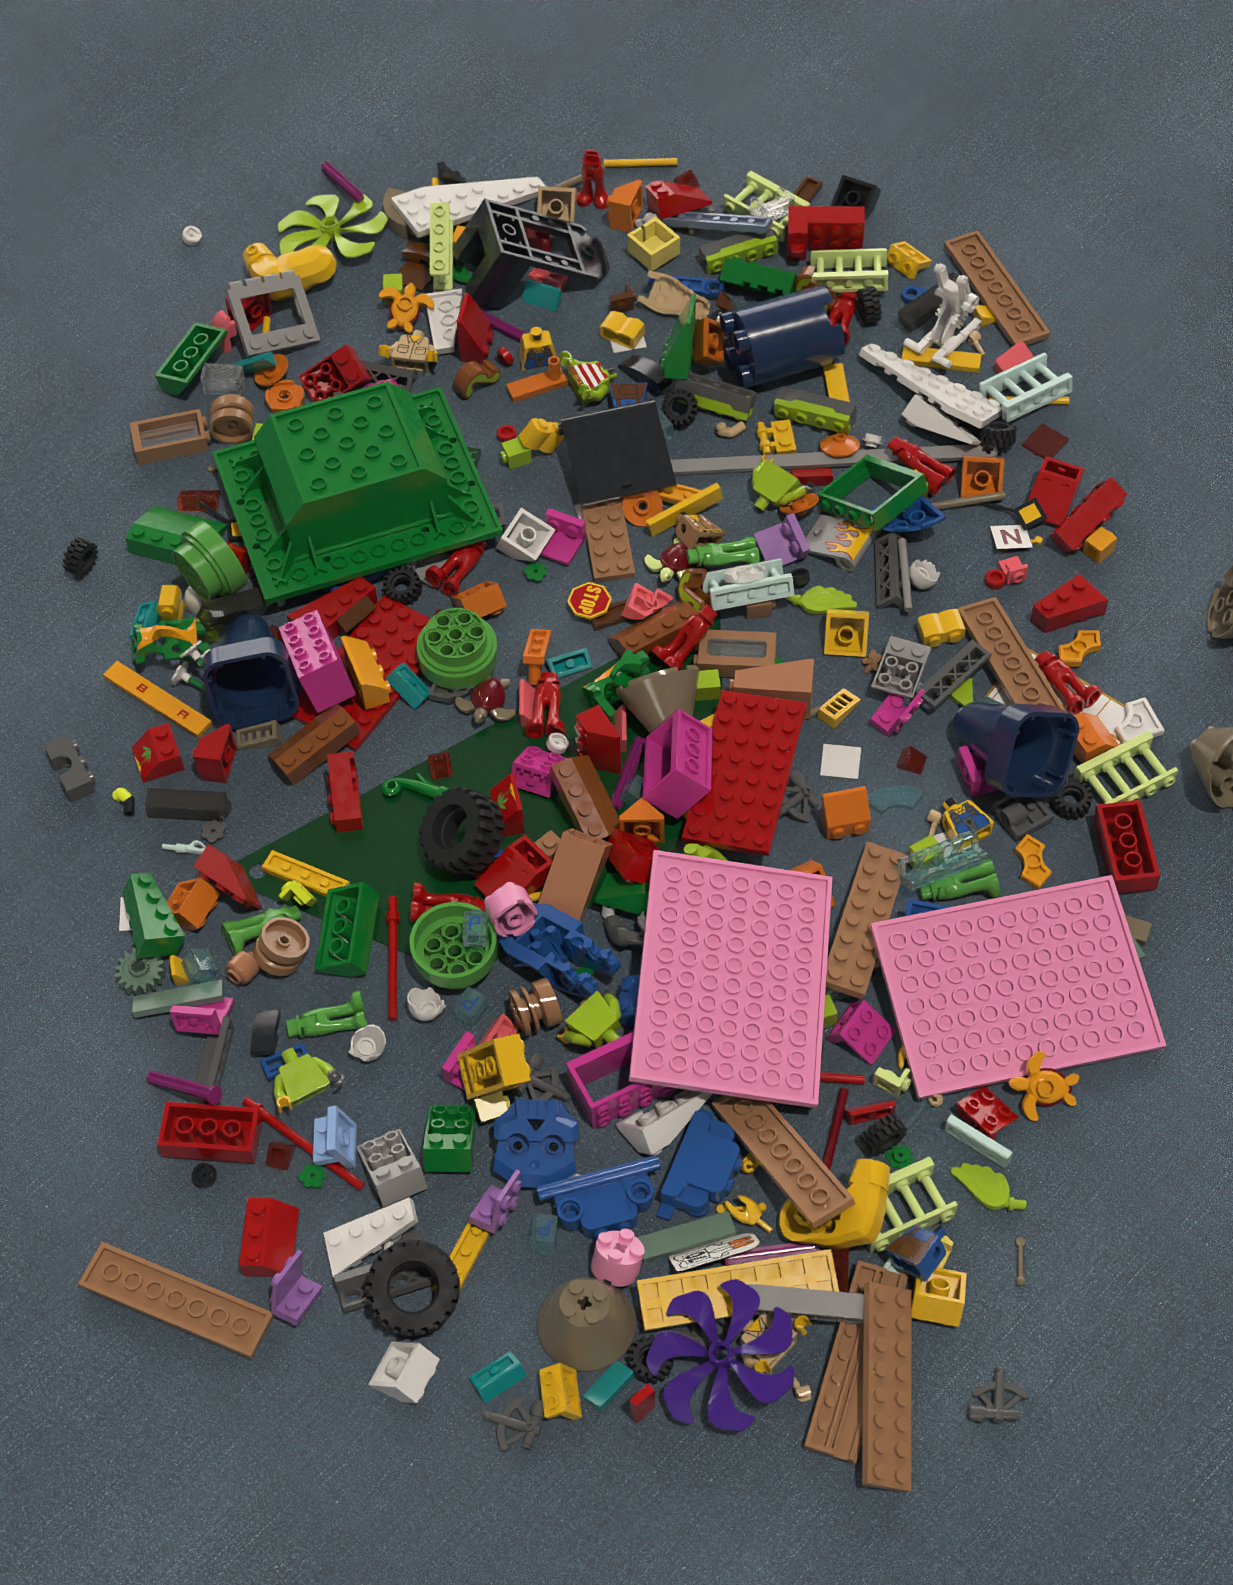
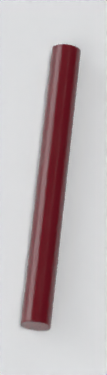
[823,1088,849,1171]

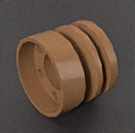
[508,977,563,1036]

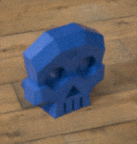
[493,1099,579,1188]

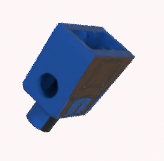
[610,383,647,408]
[885,1223,947,1282]

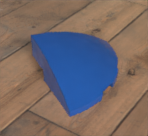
[871,496,946,532]

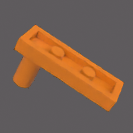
[506,356,568,403]
[523,629,551,685]

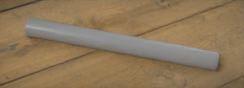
[898,538,913,612]

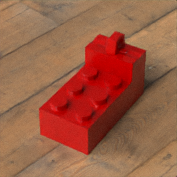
[787,206,865,261]

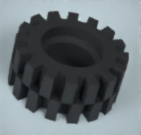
[857,286,882,324]
[661,389,699,426]
[979,421,1017,447]
[63,537,98,577]
[383,566,422,606]
[1051,778,1093,821]
[861,1113,908,1156]
[628,1335,673,1385]

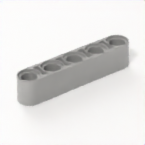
[748,1284,864,1323]

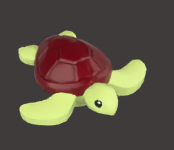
[645,537,693,582]

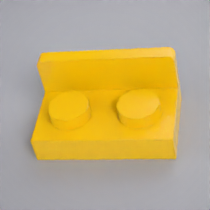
[887,241,932,280]
[539,1363,582,1421]

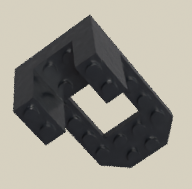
[453,198,610,309]

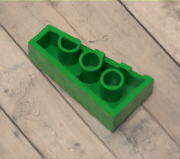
[719,257,798,298]
[122,873,185,959]

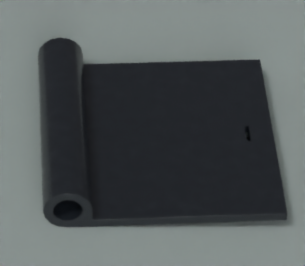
[557,399,677,506]

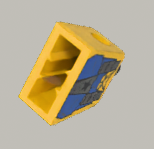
[519,327,556,371]
[942,798,994,852]

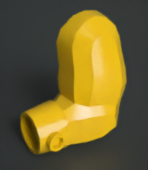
[242,243,337,301]
[779,1159,890,1250]

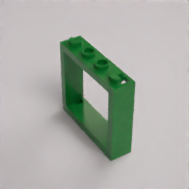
[817,454,928,531]

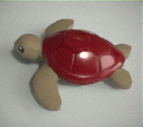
[455,676,516,724]

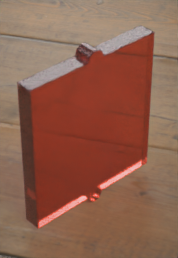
[1022,423,1069,459]

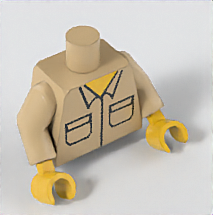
[378,330,438,374]
[740,1315,812,1375]

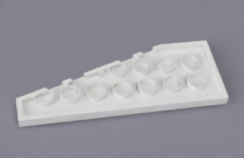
[391,177,546,238]
[859,344,1002,429]

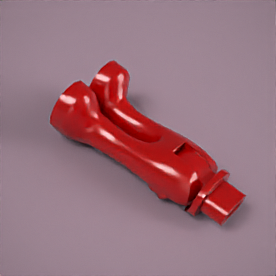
[577,150,609,210]
[829,292,857,345]
[887,436,956,496]
[425,541,487,596]
[650,604,718,671]
[1035,650,1102,715]
[525,672,566,739]
[410,882,487,922]

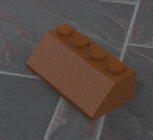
[608,601,699,659]
[268,704,361,786]
[549,755,620,841]

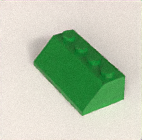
[155,322,227,396]
[314,882,379,977]

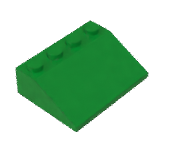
[661,294,696,379]
[125,506,227,565]

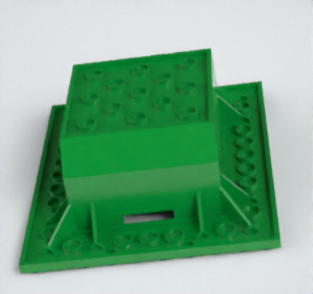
[212,381,503,605]

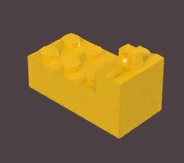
[457,1034,531,1100]

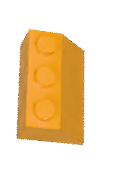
[341,636,392,710]

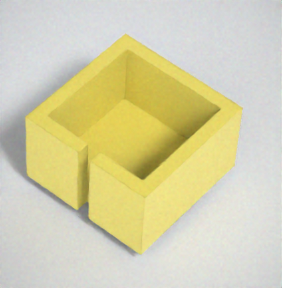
[627,217,680,271]

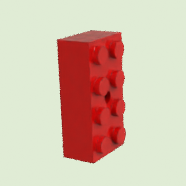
[1093,800,1160,894]
[157,1102,263,1163]

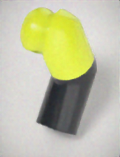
[112,788,135,817]

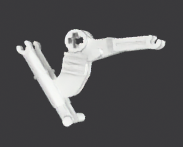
[903,263,982,368]

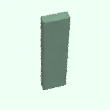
[132,980,224,1018]
[636,1211,736,1262]

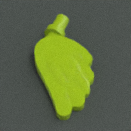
[785,586,857,614]
[950,1163,1026,1211]

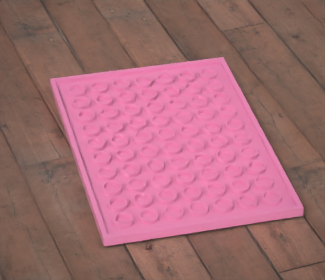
[629,850,832,1108]
[870,875,1166,1100]

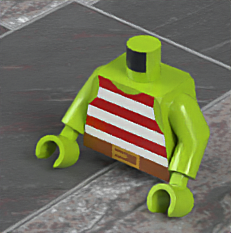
[558,351,617,406]

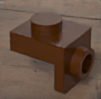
[610,284,637,313]

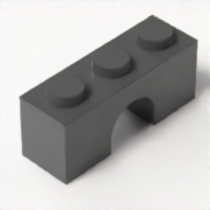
[43,734,96,803]

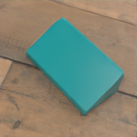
[522,278,562,312]
[231,351,276,374]
[129,600,161,639]
[545,647,593,678]
[386,663,430,709]
[469,1351,526,1403]
[582,1360,635,1413]

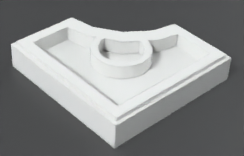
[1115,697,1164,744]

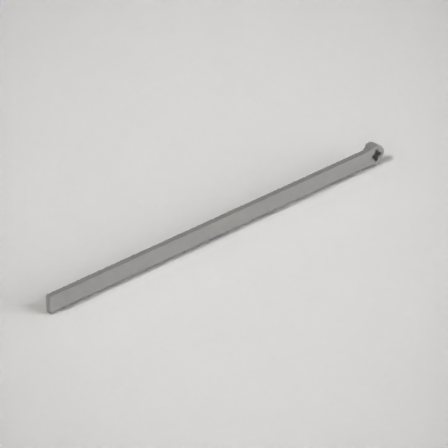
[671,444,998,475]

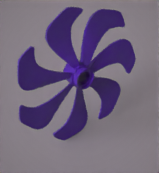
[646,1279,794,1431]

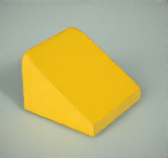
[972,305,996,327]
[169,955,193,986]

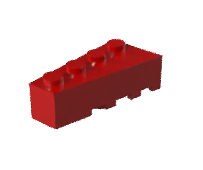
[1049,477,1128,553]
[287,577,378,640]

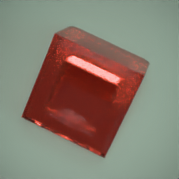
[673,169,700,187]
[896,745,928,775]
[428,751,453,780]
[265,1140,296,1170]

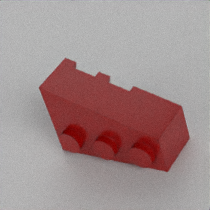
[1030,574,1108,633]
[326,751,363,833]

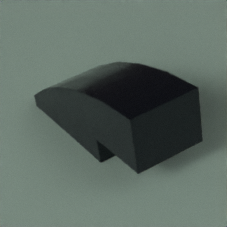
[618,355,672,394]

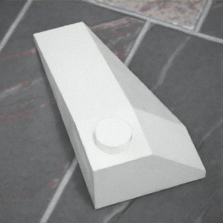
[902,395,981,445]
[616,1090,713,1156]

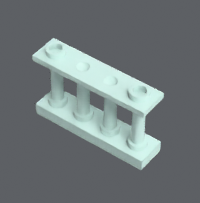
[979,352,1073,422]
[702,558,794,611]

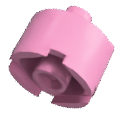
[484,882,537,937]
[591,1229,645,1286]

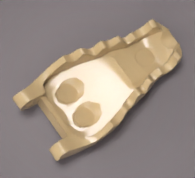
[637,270,710,320]

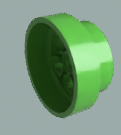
[172,521,247,601]
[417,608,498,689]
[409,902,498,990]

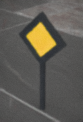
[979,497,1048,531]
[198,501,243,541]

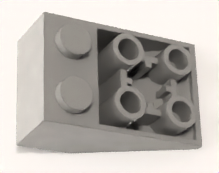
[871,636,931,699]
[356,1128,428,1207]

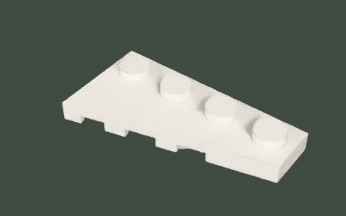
[426,288,463,354]
[324,1198,418,1277]

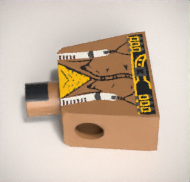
[675,511,725,549]

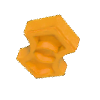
[1058,630,1101,667]
[1014,834,1052,890]

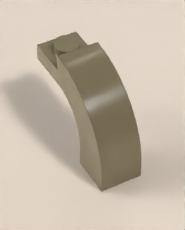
[383,187,430,239]

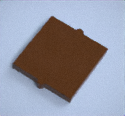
[398,259,434,293]

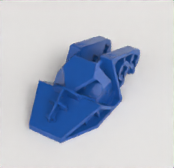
[495,904,622,999]

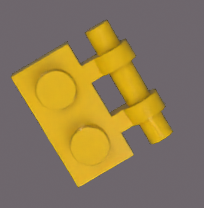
[756,419,797,455]

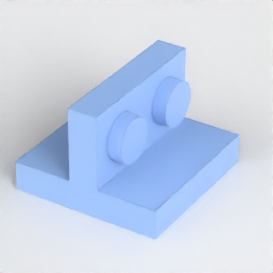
[313,1105,357,1169]

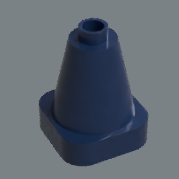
[203,614,299,729]
[954,702,1079,798]

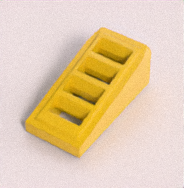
[817,688,861,729]

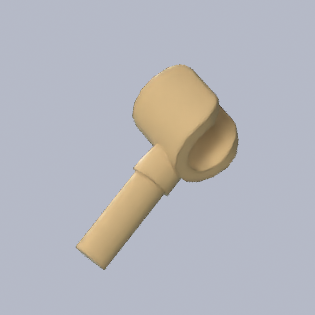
[967,330,986,357]
[927,809,941,837]
[793,1376,811,1402]

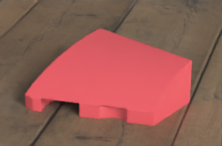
[524,267,568,293]
[211,310,237,354]
[621,583,673,620]

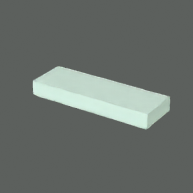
[945,1114,1012,1168]

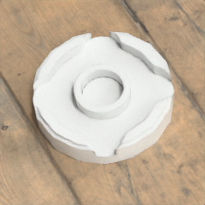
[724,565,766,583]

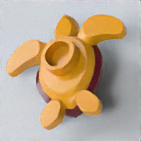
[379,283,435,334]
[1008,1051,1080,1121]

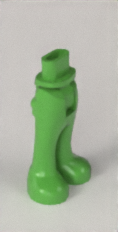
[686,537,760,567]
[919,858,1001,901]
[221,905,302,955]
[286,990,368,1038]

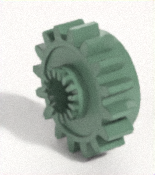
[115,948,166,996]

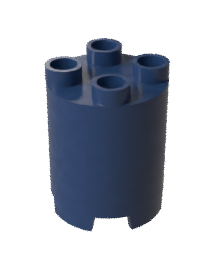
[719,285,845,388]

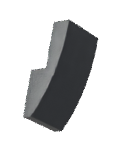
[437,161,467,185]
[251,1010,281,1055]

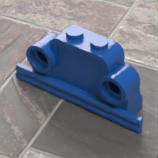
[656,1109,744,1221]
[536,1155,661,1240]

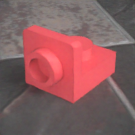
[998,556,1028,585]

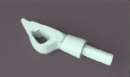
[162,840,206,855]

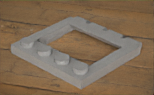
[225,270,320,358]

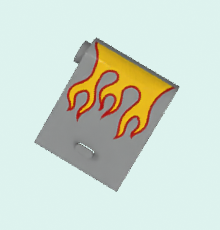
[806,515,877,572]

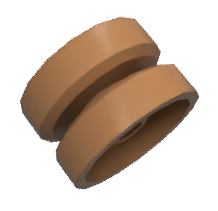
[209,394,254,444]
[253,917,310,976]

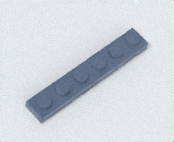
[661,212,773,234]

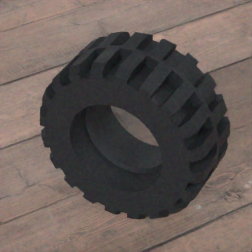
[419,787,505,876]
[366,1240,460,1336]

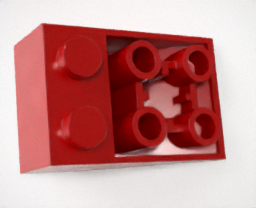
[298,345,373,402]
[1028,456,1085,526]
[474,835,553,897]
[193,844,262,910]

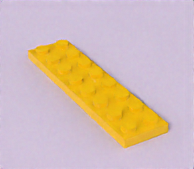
[637,1249,839,1331]

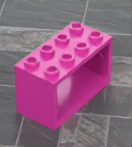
[279,610,356,713]
[643,708,712,819]
[566,1031,676,1129]

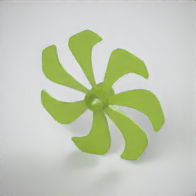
[278,194,388,258]

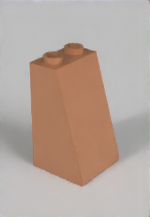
[729,659,814,719]
[538,828,613,922]

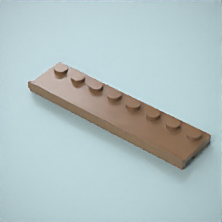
[804,1260,908,1465]

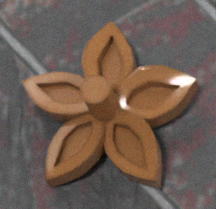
[862,649,883,674]

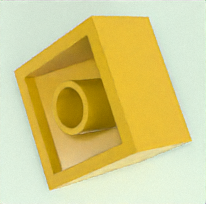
[824,609,869,657]
[911,1268,966,1327]

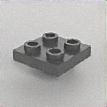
[991,795,1054,841]

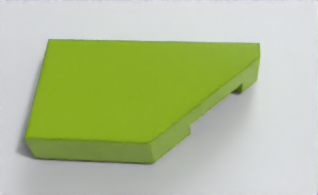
[950,678,973,707]

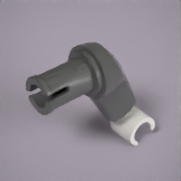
[601,905,644,947]

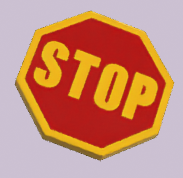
[567,582,612,620]

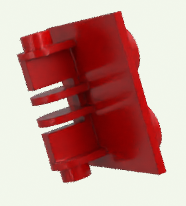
[956,1086,1019,1140]

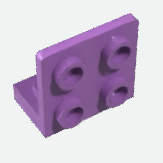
[753,513,810,566]
[469,1169,522,1234]
[270,1250,323,1326]

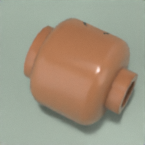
[226,951,260,985]

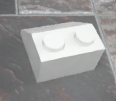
[496,508,556,562]
[368,1342,440,1403]

